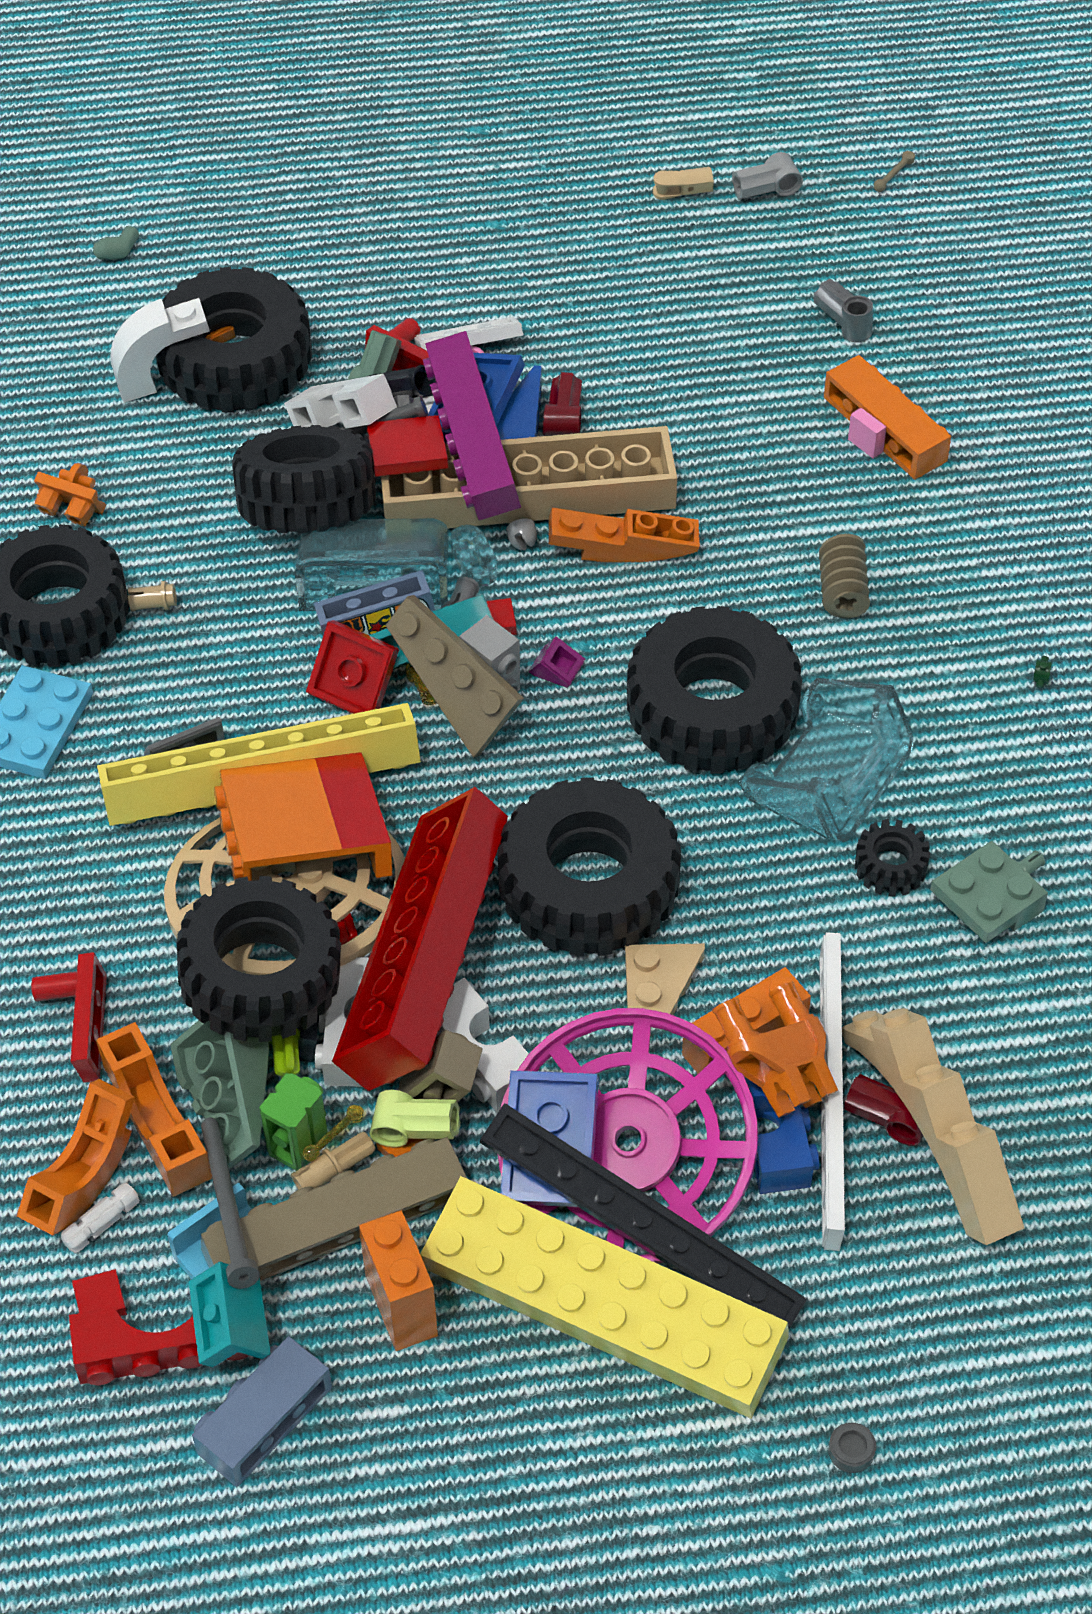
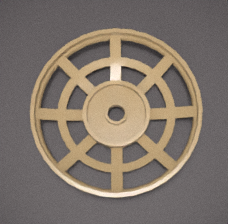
[164,818,405,975]

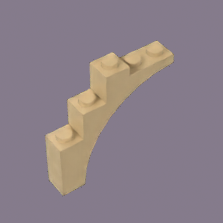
[842,1008,1024,1245]

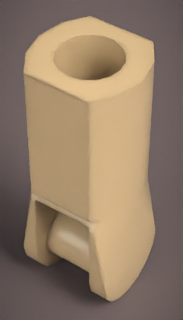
[653,167,714,200]

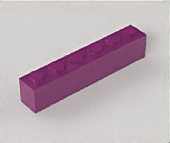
[423,331,521,521]

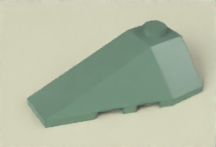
[170,1020,269,1168]

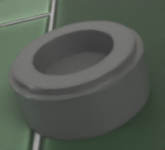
[828,1423,876,1473]

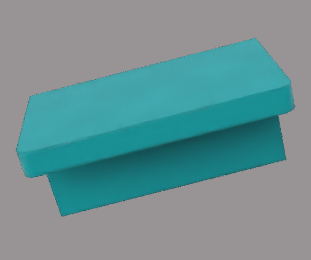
[189,1262,271,1368]

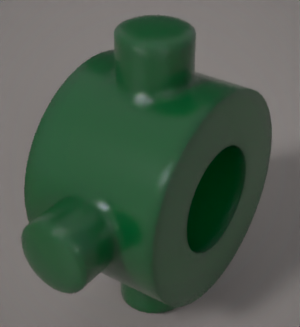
[1033,656,1052,688]

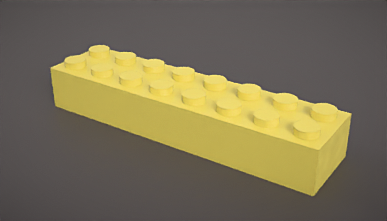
[420,1176,789,1419]

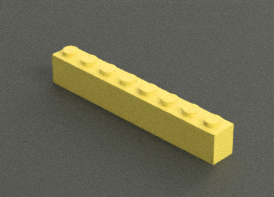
[97,703,421,826]

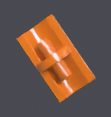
[34,463,106,527]

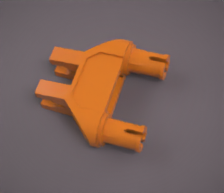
[712,982,838,1118]

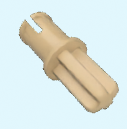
[291,1132,375,1190]

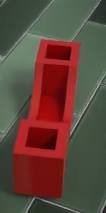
[69,1307,249,1385]

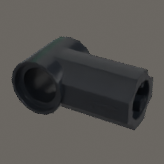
[367,365,436,398]

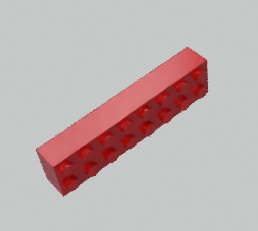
[332,787,509,1091]

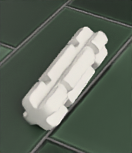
[61,1183,140,1253]

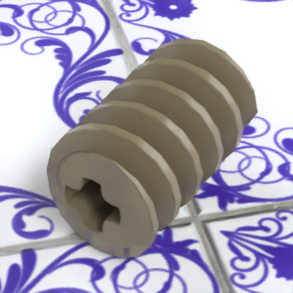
[819,534,870,619]

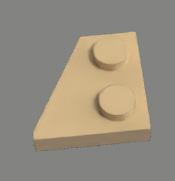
[625,943,705,1015]

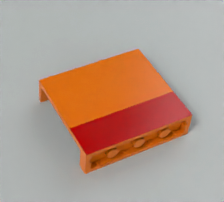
[214,752,392,881]

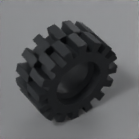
[855,819,930,897]

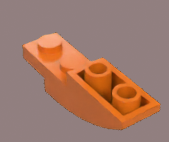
[549,507,700,562]

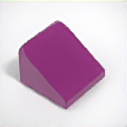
[528,636,585,688]

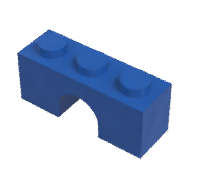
[740,1077,819,1194]

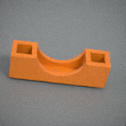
[96,1022,212,1197]

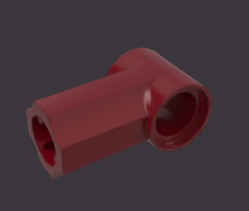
[543,372,582,436]
[844,1074,923,1146]

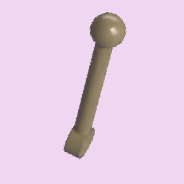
[873,151,915,192]

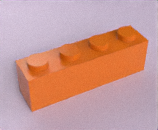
[824,355,951,480]

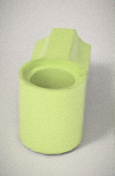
[369,1090,461,1147]

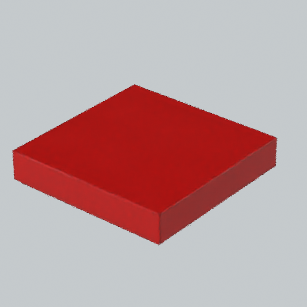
[367,415,448,477]
[306,620,399,714]

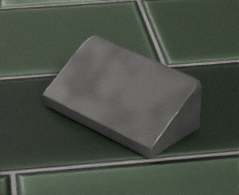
[144,717,225,756]

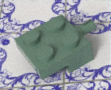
[930,840,1048,943]

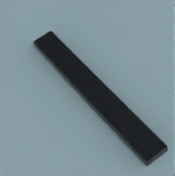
[479,1103,807,1330]

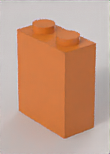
[359,1210,438,1351]

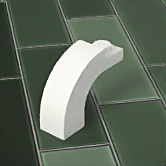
[110,298,210,403]

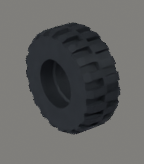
[156,267,312,412]
[627,606,802,774]
[498,777,681,956]

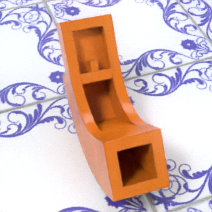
[17,1079,135,1235]

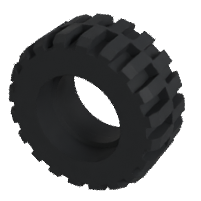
[232,425,376,534]
[0,524,129,667]
[176,876,341,1042]

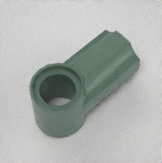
[348,330,402,380]

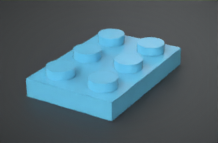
[0,665,93,779]

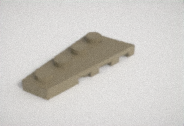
[385,595,524,758]

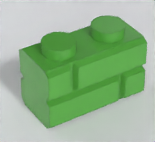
[259,1073,328,1171]

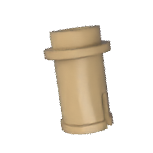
[128,581,177,611]

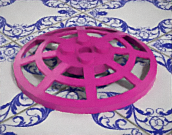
[497,1008,758,1264]

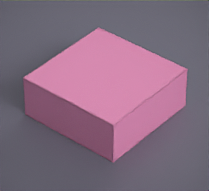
[848,408,886,459]

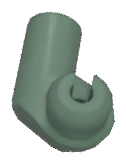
[93,226,139,260]

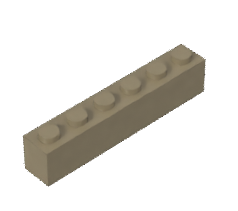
[201,1137,467,1281]

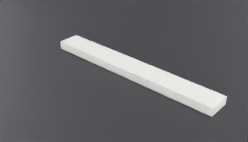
[819,932,845,1251]

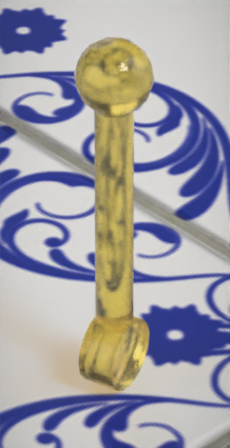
[303,1105,364,1162]

